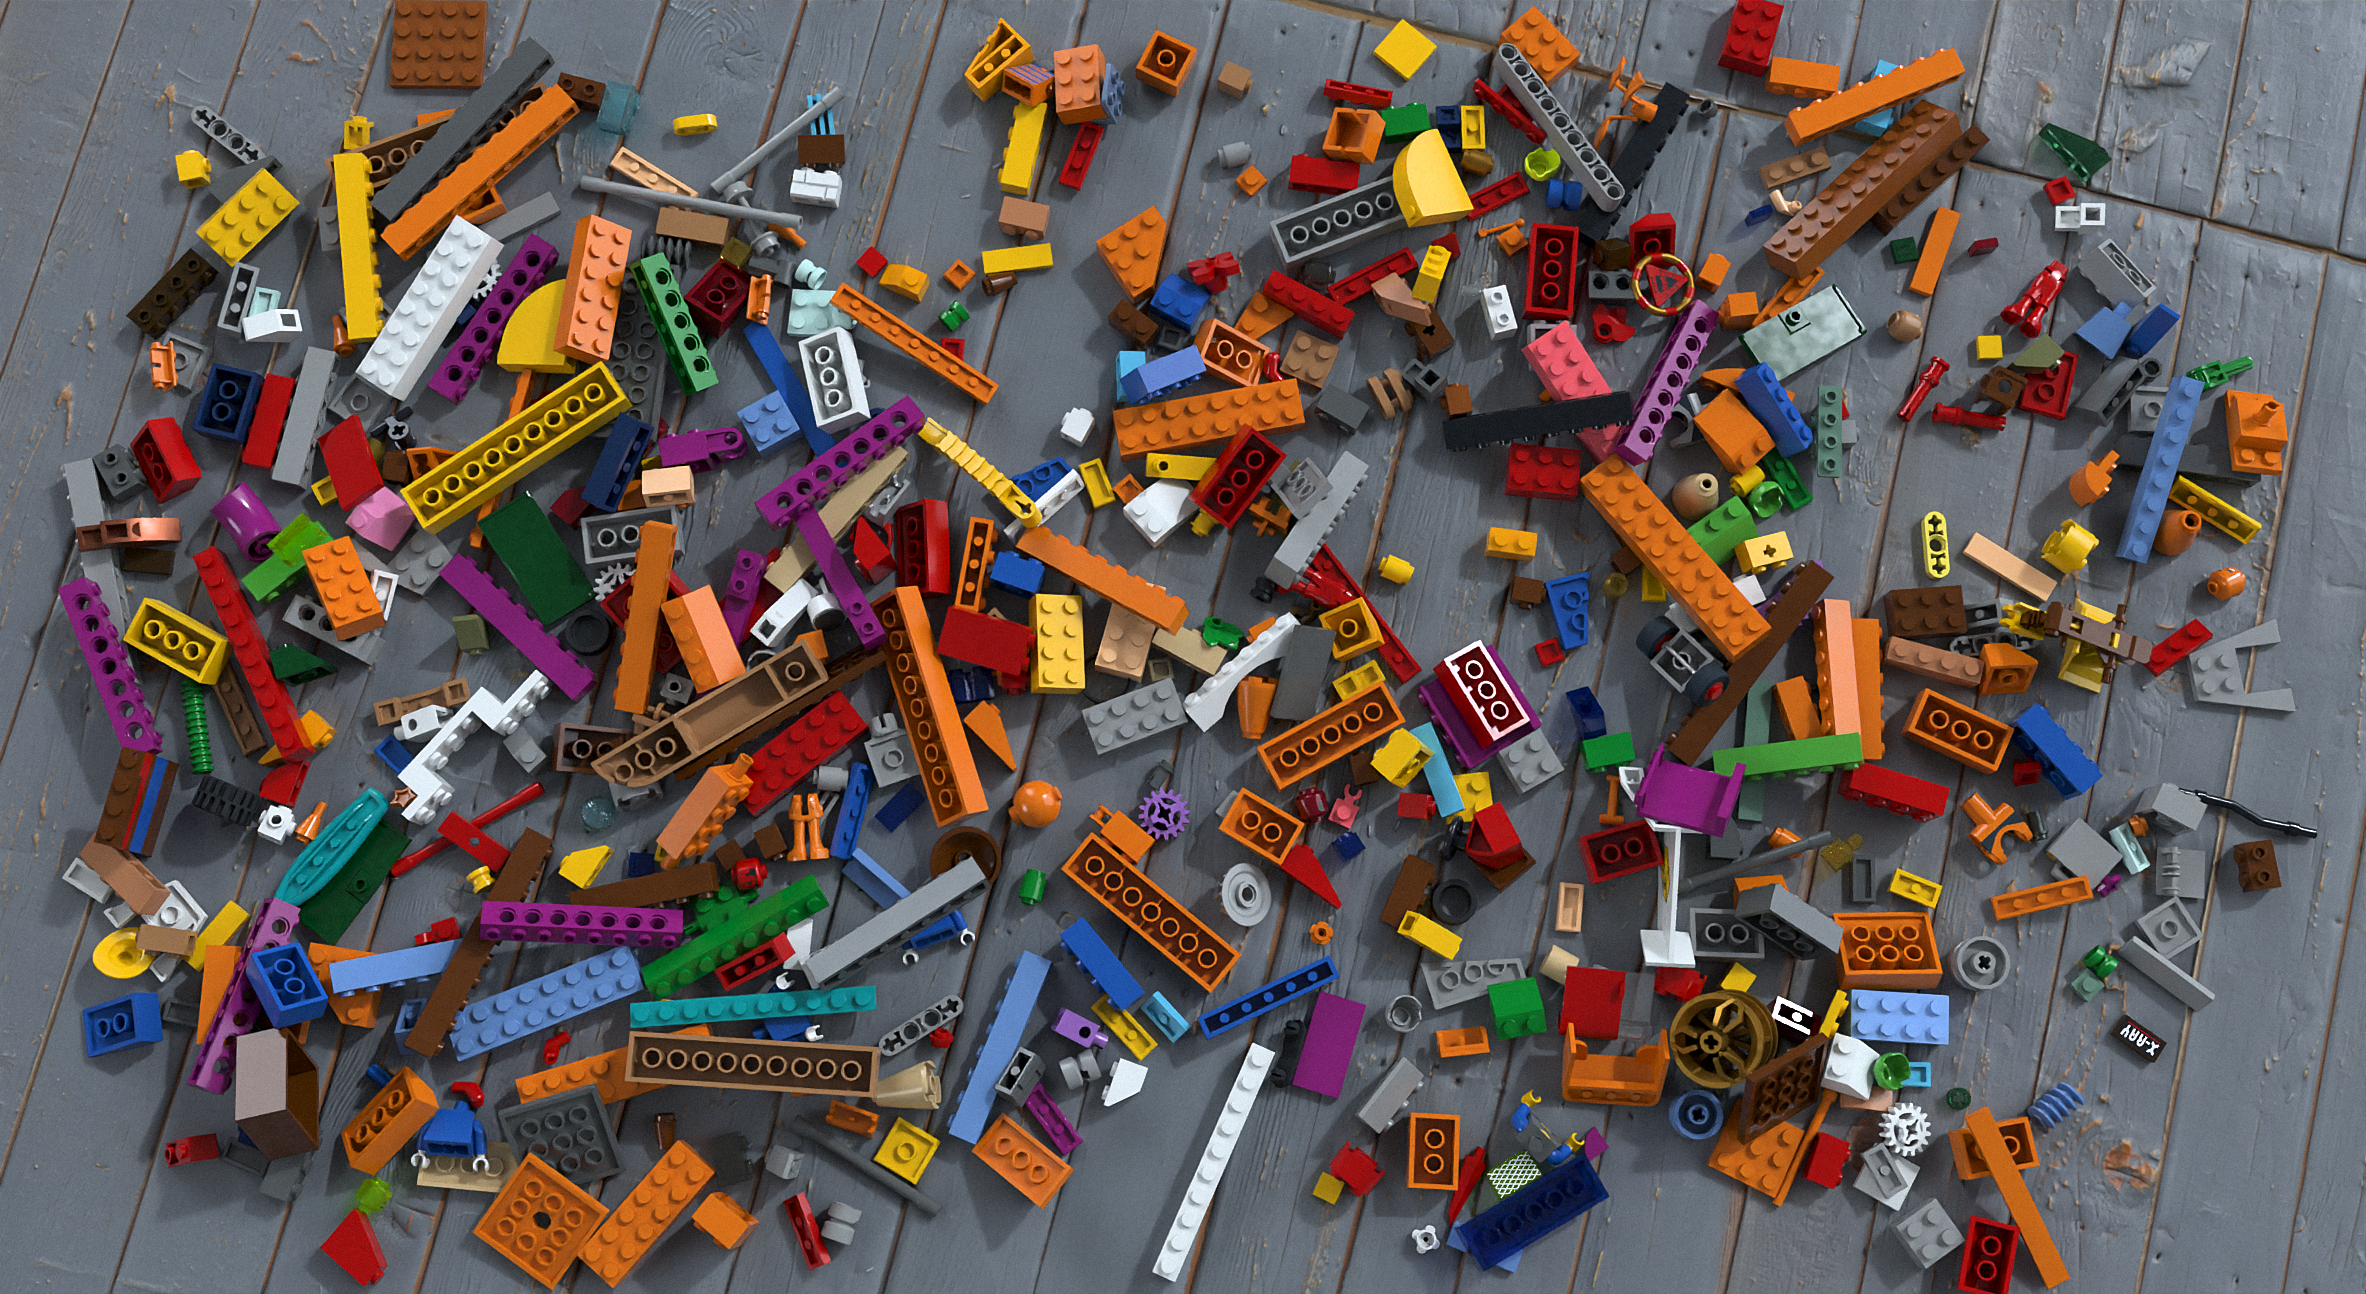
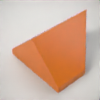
[406,447,459,481]

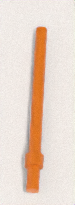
[1772,1088,1838,1207]

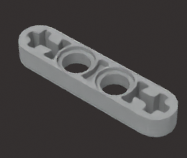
[191,106,266,164]
[1947,630,2040,658]
[879,995,964,1056]

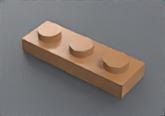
[1758,146,1832,191]

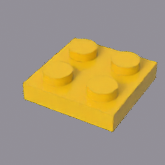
[1446,771,1493,825]
[1817,990,1849,1040]

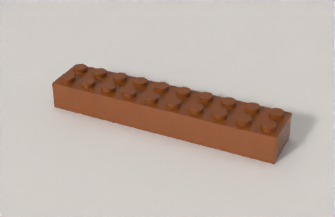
[1762,99,1962,281]

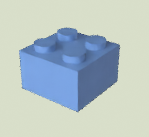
[737,390,804,459]

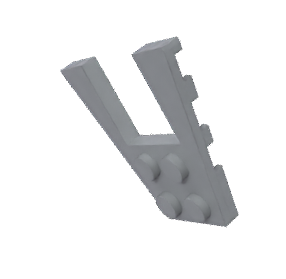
[350,484,453,597]
[2186,619,2296,713]

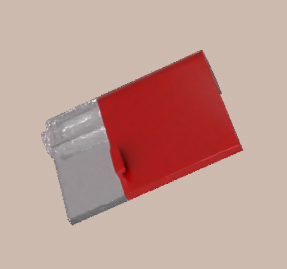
[1557,965,1655,1044]

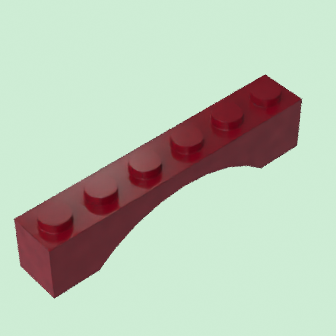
[550,417,670,531]

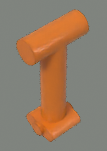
[1599,775,1624,825]

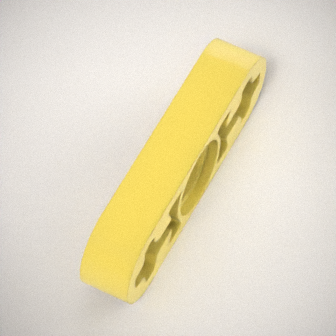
[1921,511,1950,580]

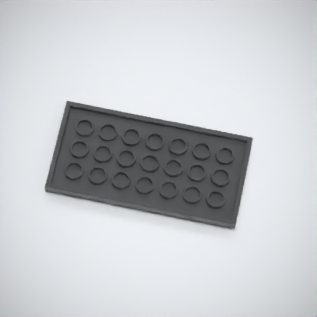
[571,263,682,443]

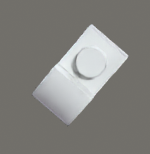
[2055,203,2105,235]

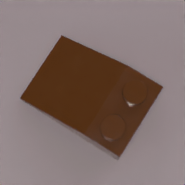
[549,722,632,776]

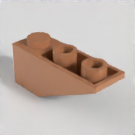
[1371,272,1432,326]

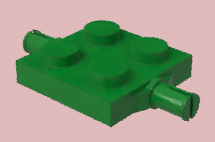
[683,879,760,936]

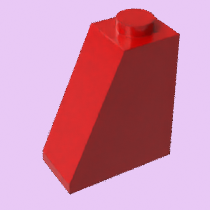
[320,1208,388,1287]

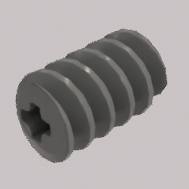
[641,235,693,270]

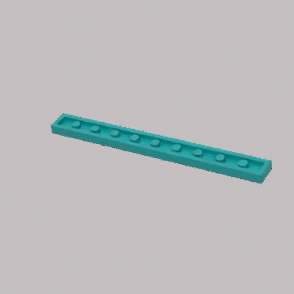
[630,986,877,1028]

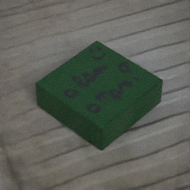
[1889,237,1919,265]

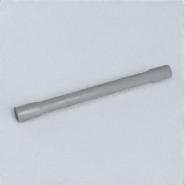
[711,86,845,195]

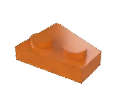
[1234,291,1295,341]

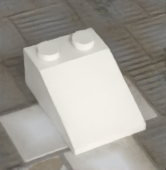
[1123,478,1201,549]

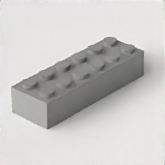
[1268,175,1408,272]
[1264,451,1369,590]

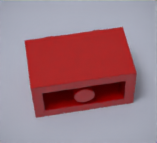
[1801,1132,1851,1189]

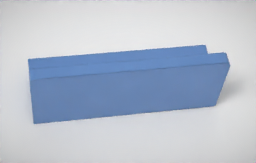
[842,847,911,910]

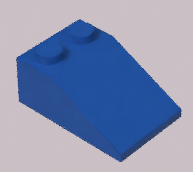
[83,993,163,1058]

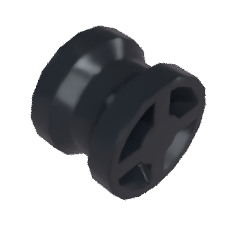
[1250,576,1278,604]

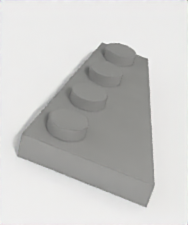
[1420,958,1526,1010]

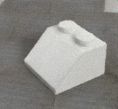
[1820,1033,1880,1101]

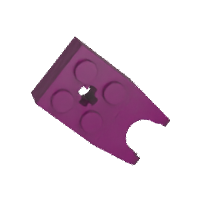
[658,427,748,474]

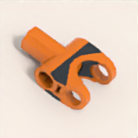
[1960,792,2033,866]

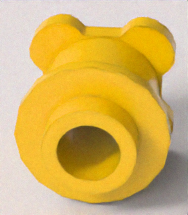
[1190,508,1220,538]

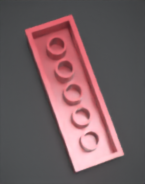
[1521,320,1641,466]

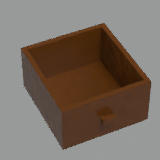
[235,1026,319,1161]

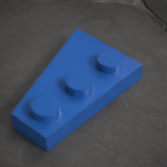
[1009,457,1073,512]
[1543,571,1589,651]

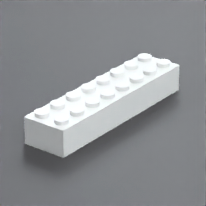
[356,215,504,401]

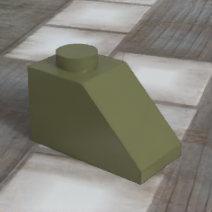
[2006,333,2065,374]
[452,614,490,656]

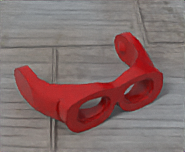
[848,515,893,551]

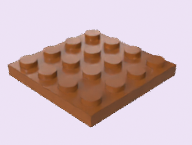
[390,0,488,89]

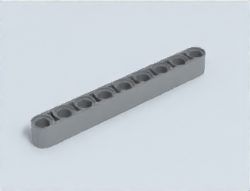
[1493,43,1625,212]

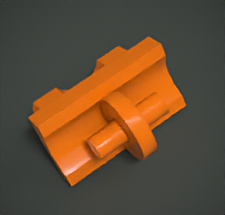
[1249,495,1292,537]

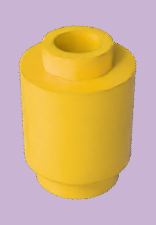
[1729,464,1765,497]
[1378,554,1414,584]

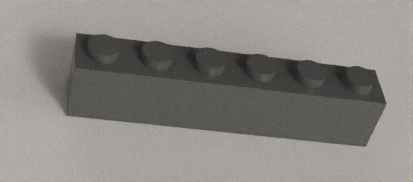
[2114,434,2261,487]

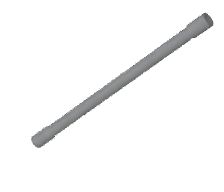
[581,176,803,230]

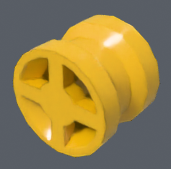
[466,866,496,895]

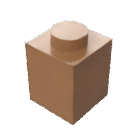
[1217,60,1254,100]

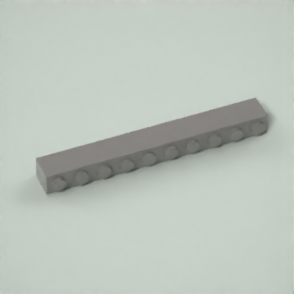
[63,458,144,692]

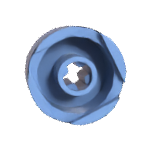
[1668,1090,1723,1140]

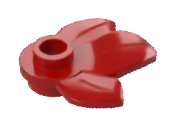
[1592,303,1636,344]

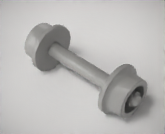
[723,181,780,257]

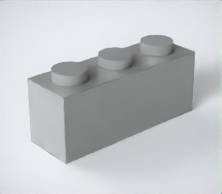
[216,261,260,340]

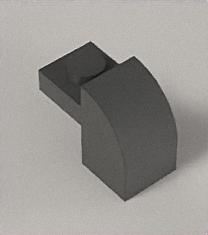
[1400,358,1448,402]

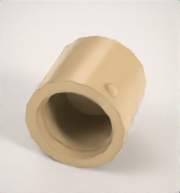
[1539,944,1579,986]

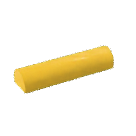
[2168,475,2262,545]

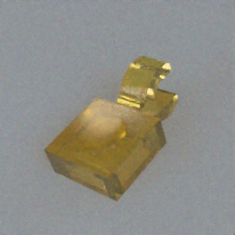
[1820,833,1863,873]

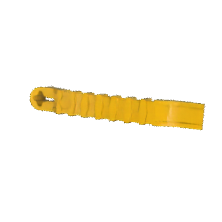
[917,417,1042,528]

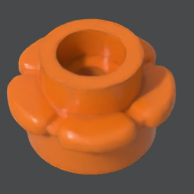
[2128,815,2149,837]
[1309,921,1333,945]

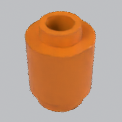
[1767,827,1802,860]

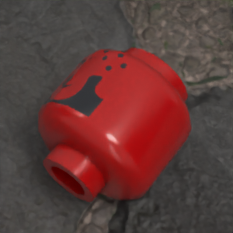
[731,857,768,891]

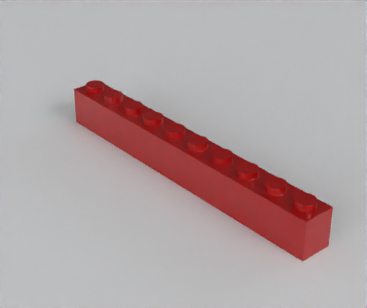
[192,546,316,765]

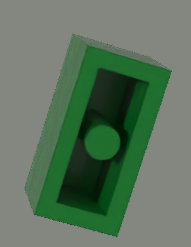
[1380,102,1431,145]
[1579,731,1636,774]

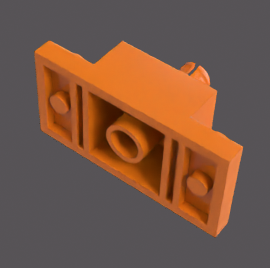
[2223,390,2288,476]

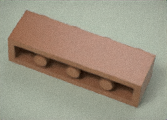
[1880,636,1985,688]
[79,831,172,916]

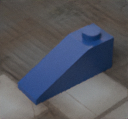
[2121,303,2181,358]

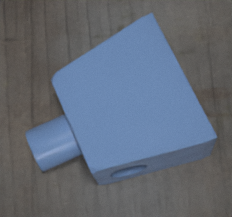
[2074,301,2132,360]

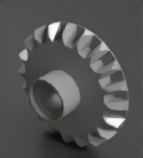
[1219,863,1271,926]

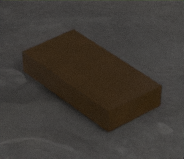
[122,547,176,575]

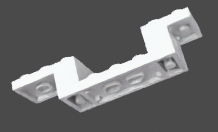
[397,670,554,826]

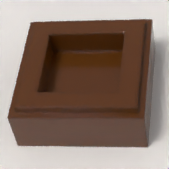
[714,838,748,872]

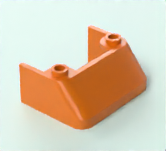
[1562,1023,1670,1107]

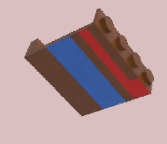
[94,747,179,857]

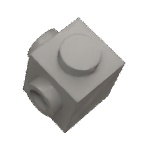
[659,672,697,707]

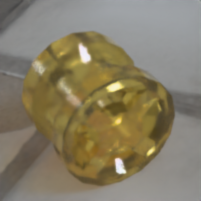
[1602,573,1628,599]

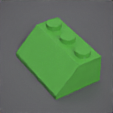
[1686,495,1759,567]

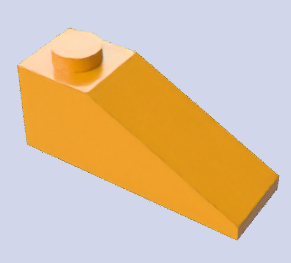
[258,709,337,768]

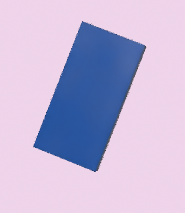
[373,734,415,775]

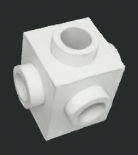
[257,805,297,846]

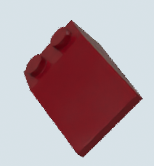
[683,257,751,339]

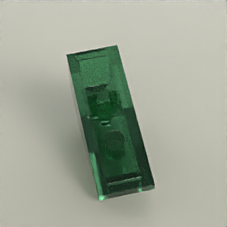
[2038,123,2112,184]

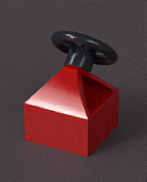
[1442,801,1524,870]

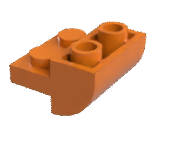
[2069,450,2120,507]

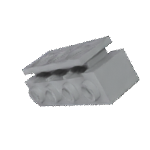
[282,595,386,666]

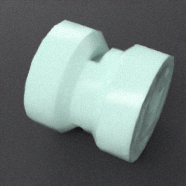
[795,259,827,290]

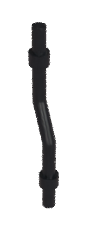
[2178,788,2317,839]

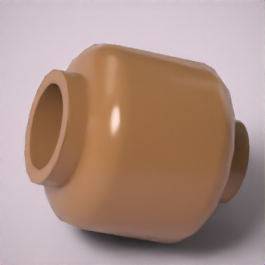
[1886,309,1923,343]

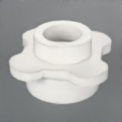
[1412,1225,1440,1254]

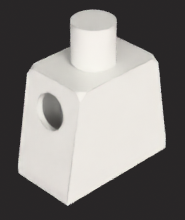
[394,705,454,743]

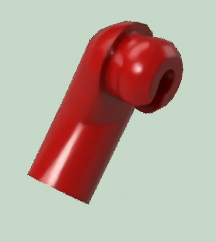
[1263,352,1285,382]
[542,1030,572,1065]
[452,1081,485,1108]

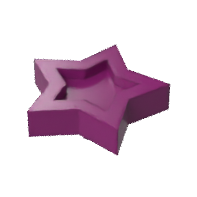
[2095,874,2122,898]

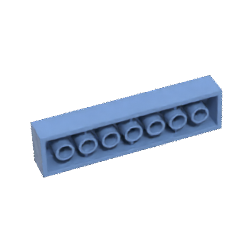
[449,946,649,1062]

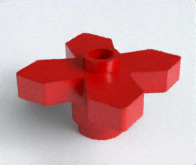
[1186,251,1240,293]

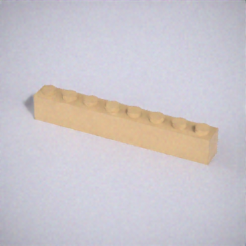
[763,437,910,595]

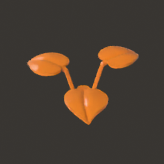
[1593,56,1658,154]

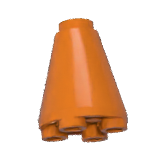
[2152,510,2202,557]
[1235,674,1279,739]

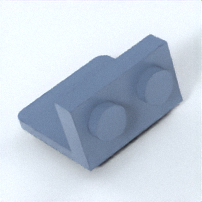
[1089,63,1125,125]

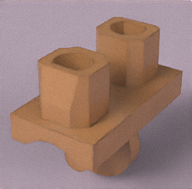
[632,702,672,735]

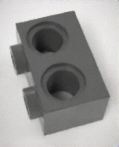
[1585,268,1635,306]

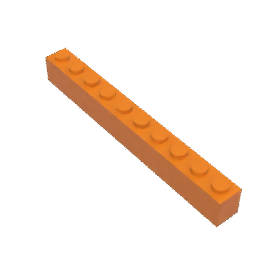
[380,83,580,262]

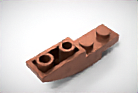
[76,518,182,552]

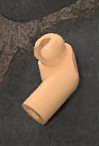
[1769,189,1802,216]

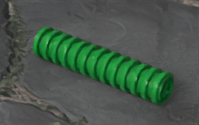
[179,679,214,775]

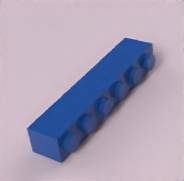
[1197,955,1340,1040]

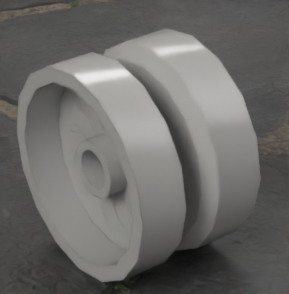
[1947,936,2010,991]

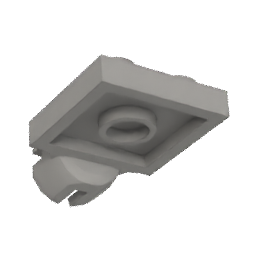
[864,713,921,789]

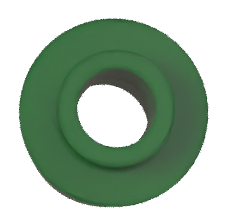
[1018,869,1047,906]

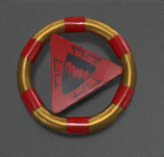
[1630,252,1695,317]

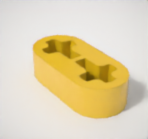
[673,114,717,136]

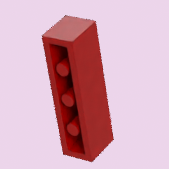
[1262,270,1355,340]
[241,373,296,472]

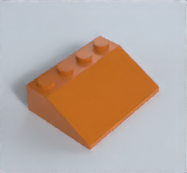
[1832,912,1943,990]

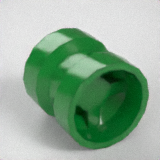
[938,300,970,333]
[2082,945,2118,979]

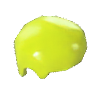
[1524,147,1561,181]

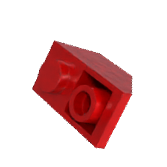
[164,1133,219,1168]

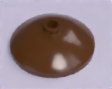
[929,826,1001,886]

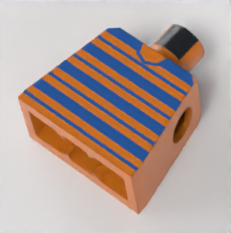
[1002,63,1055,107]

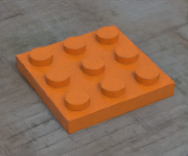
[1706,1098,1805,1198]

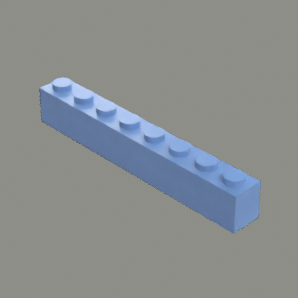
[2115,376,2205,564]
[947,951,1052,1145]

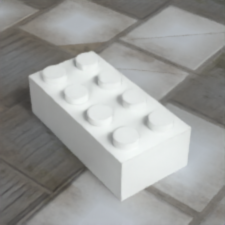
[798,326,871,434]

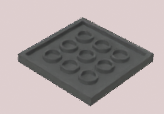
[498,1082,626,1185]

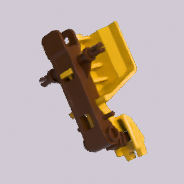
[1999,598,2152,694]

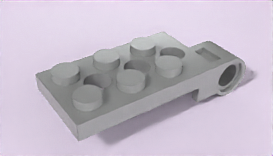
[1267,457,1334,520]

